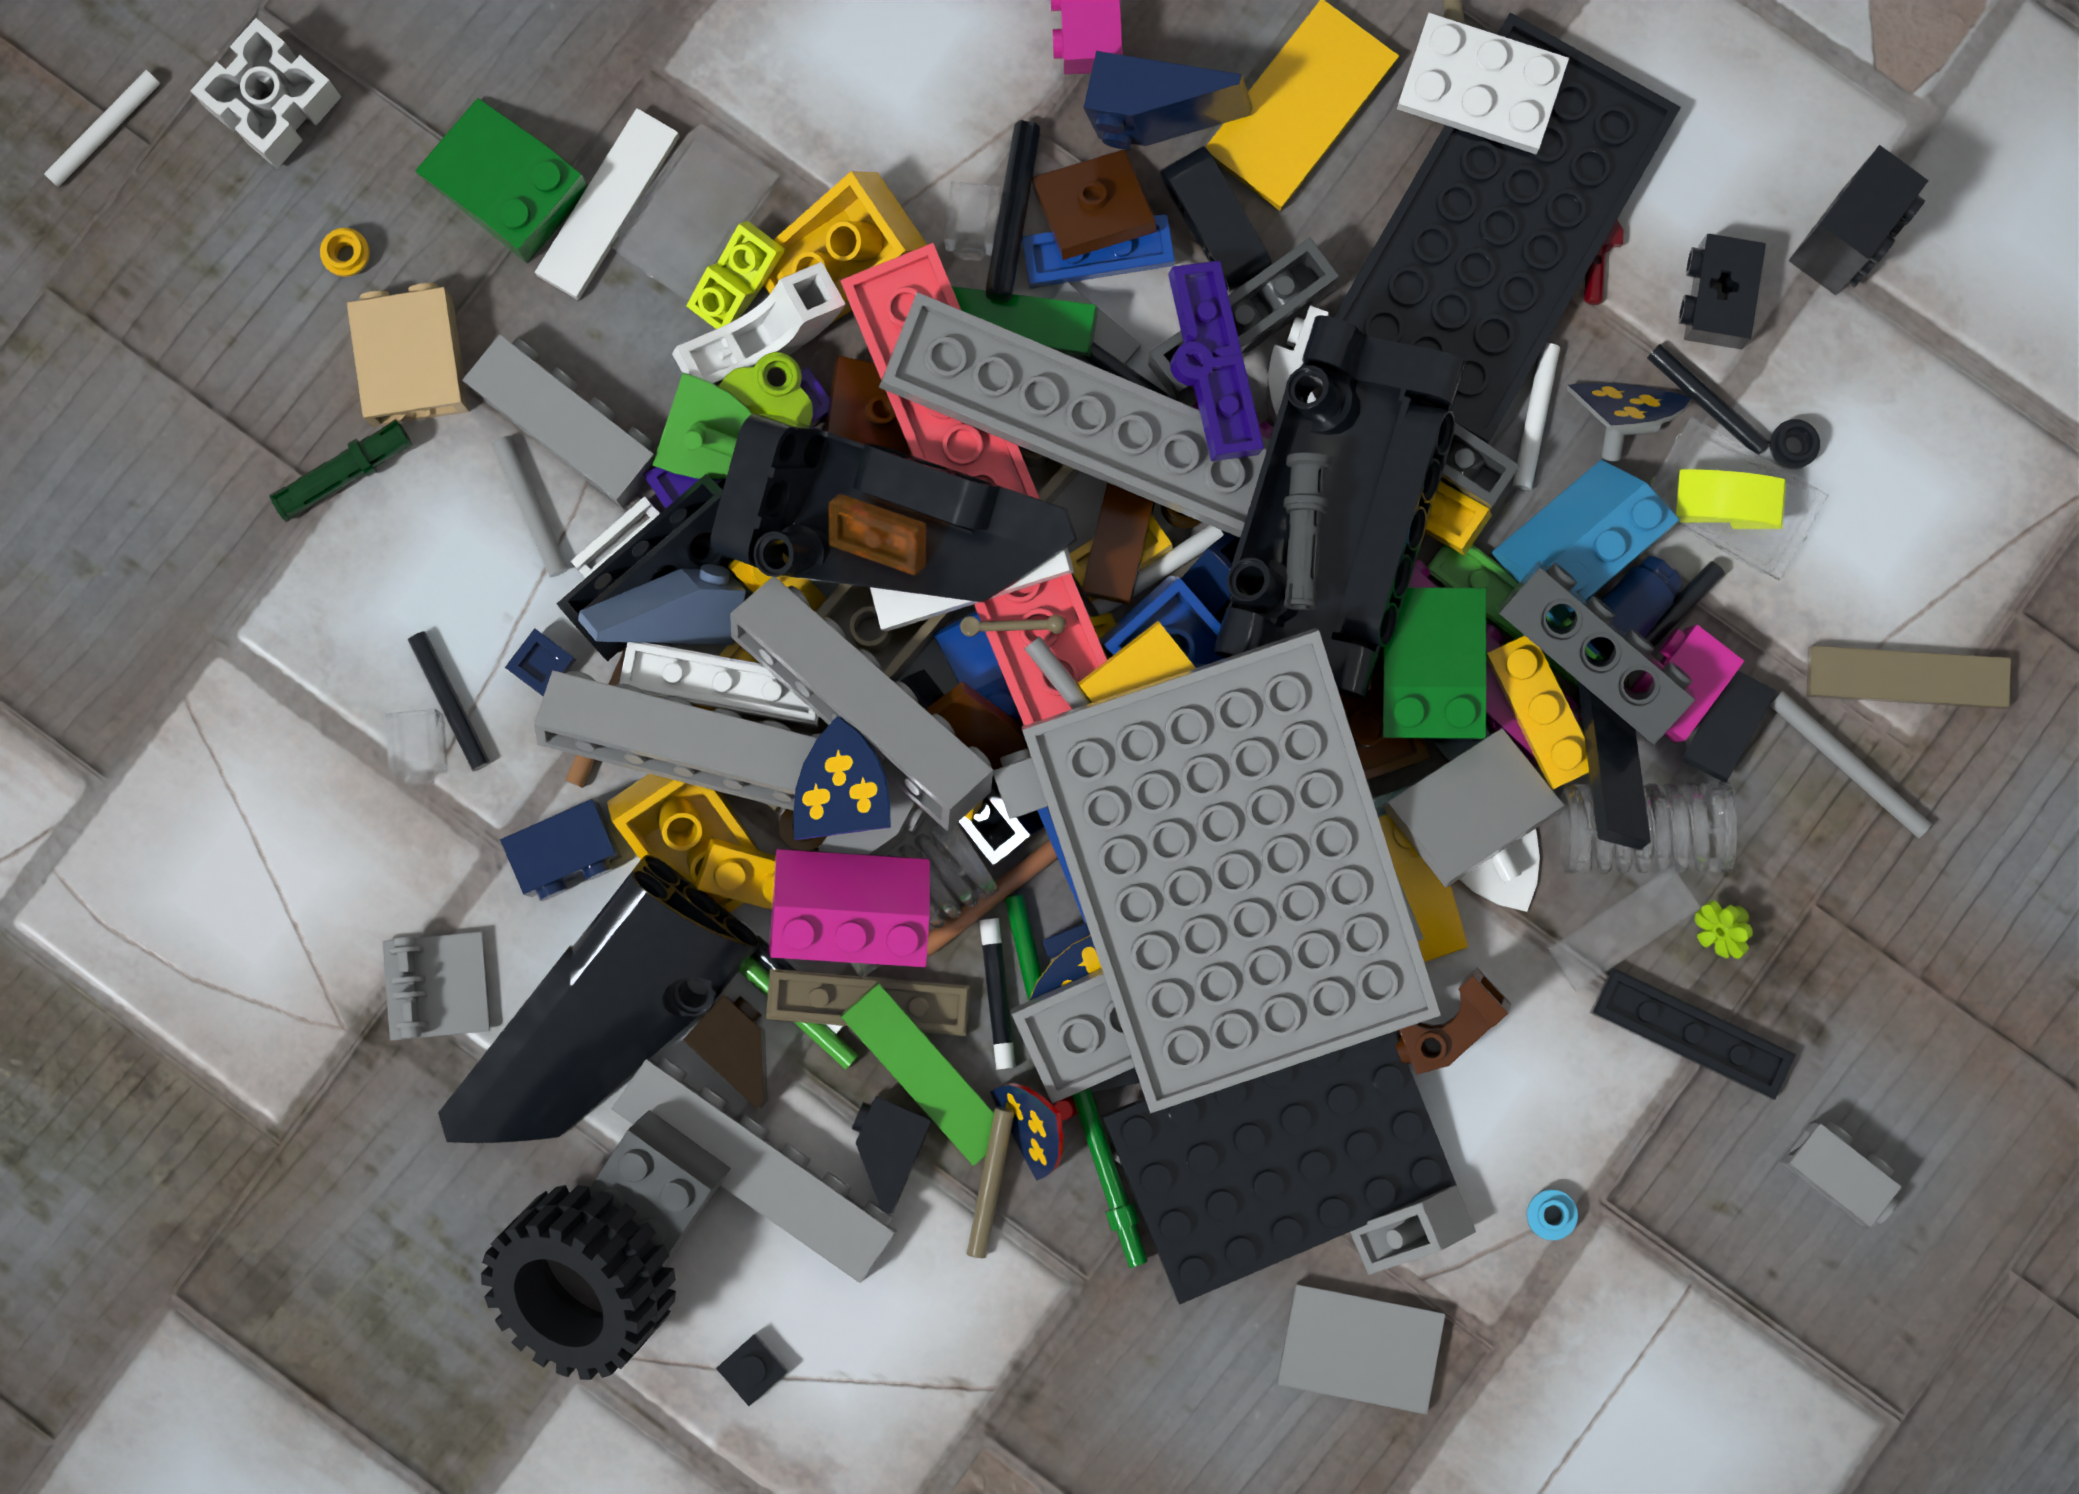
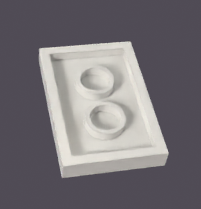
[1397,13,1569,154]

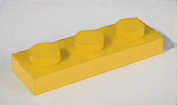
[1486,635,1589,790]

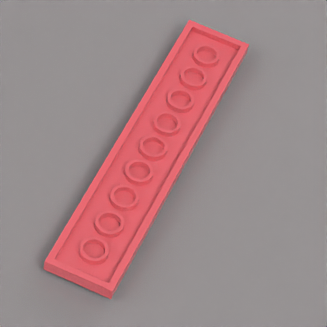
[840,243,1107,726]

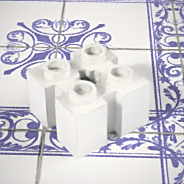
[190,18,341,169]

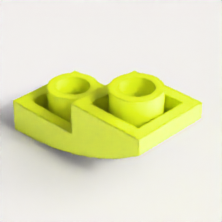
[686,221,785,329]
[1676,469,1786,529]

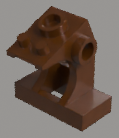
[1396,967,1512,1075]

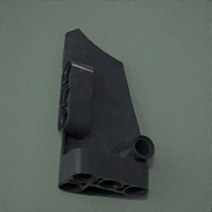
[710,413,1077,602]
[438,855,760,1143]

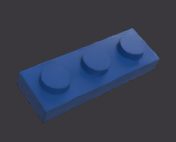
[1022,214,1175,289]

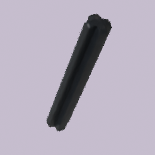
[986,120,1040,302]

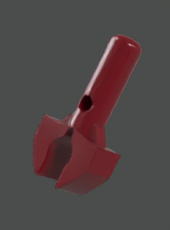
[1584,220,1624,305]

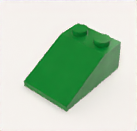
[415,98,588,264]
[1383,588,1486,739]

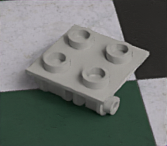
[383,932,490,1041]

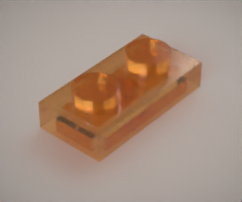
[829,494,926,576]

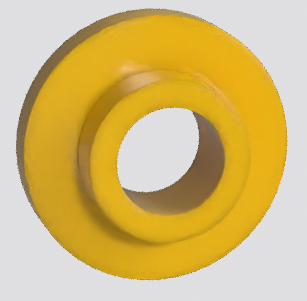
[320,228,370,277]

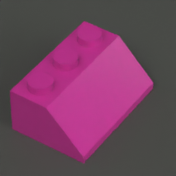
[769,849,930,967]

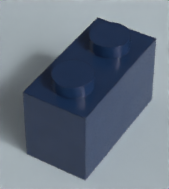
[500,799,622,901]

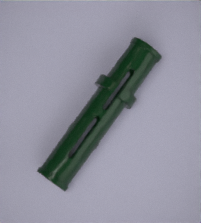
[269,419,413,522]

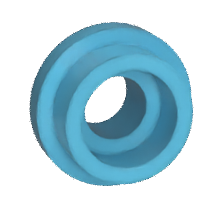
[1526,1189,1578,1241]

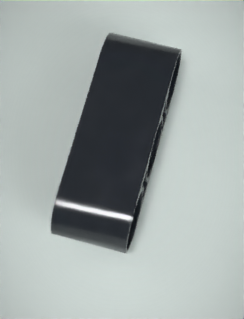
[1160,146,1272,292]

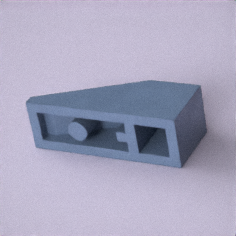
[578,564,746,645]

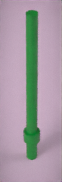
[1033,978,1148,1268]

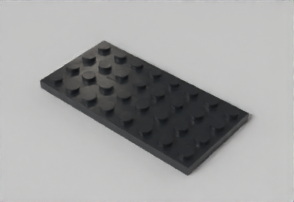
[1334,12,1681,444]

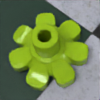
[1694,900,1753,959]

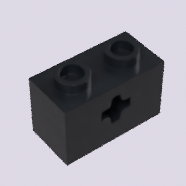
[1679,233,1766,350]

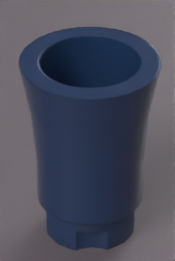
[1586,556,1683,659]

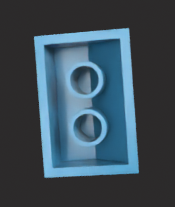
[1492,459,1680,627]

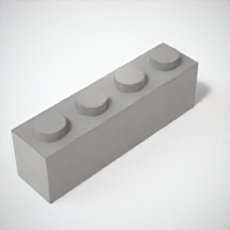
[462,334,655,508]

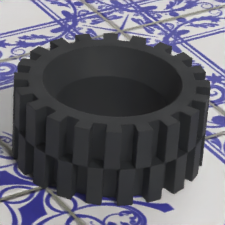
[481,1185,676,1380]

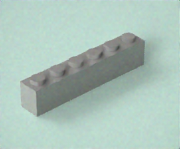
[730,577,993,831]
[534,670,821,811]
[611,1057,897,1283]

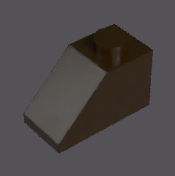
[683,995,768,1108]

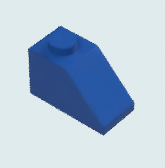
[933,611,1020,720]

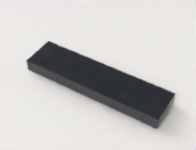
[1578,675,1651,850]
[1590,968,1796,1100]

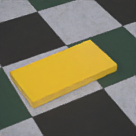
[1205,0,1399,211]

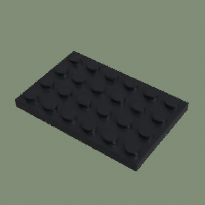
[1101,1031,1457,1305]

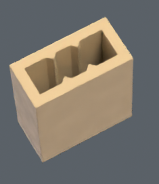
[347,283,469,427]

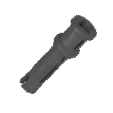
[1283,453,1332,610]

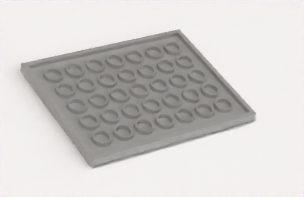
[1021,628,1441,1113]

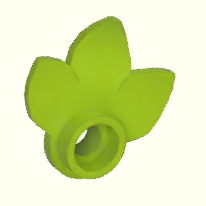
[719,352,813,425]

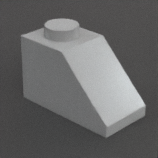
[1350,1185,1476,1275]

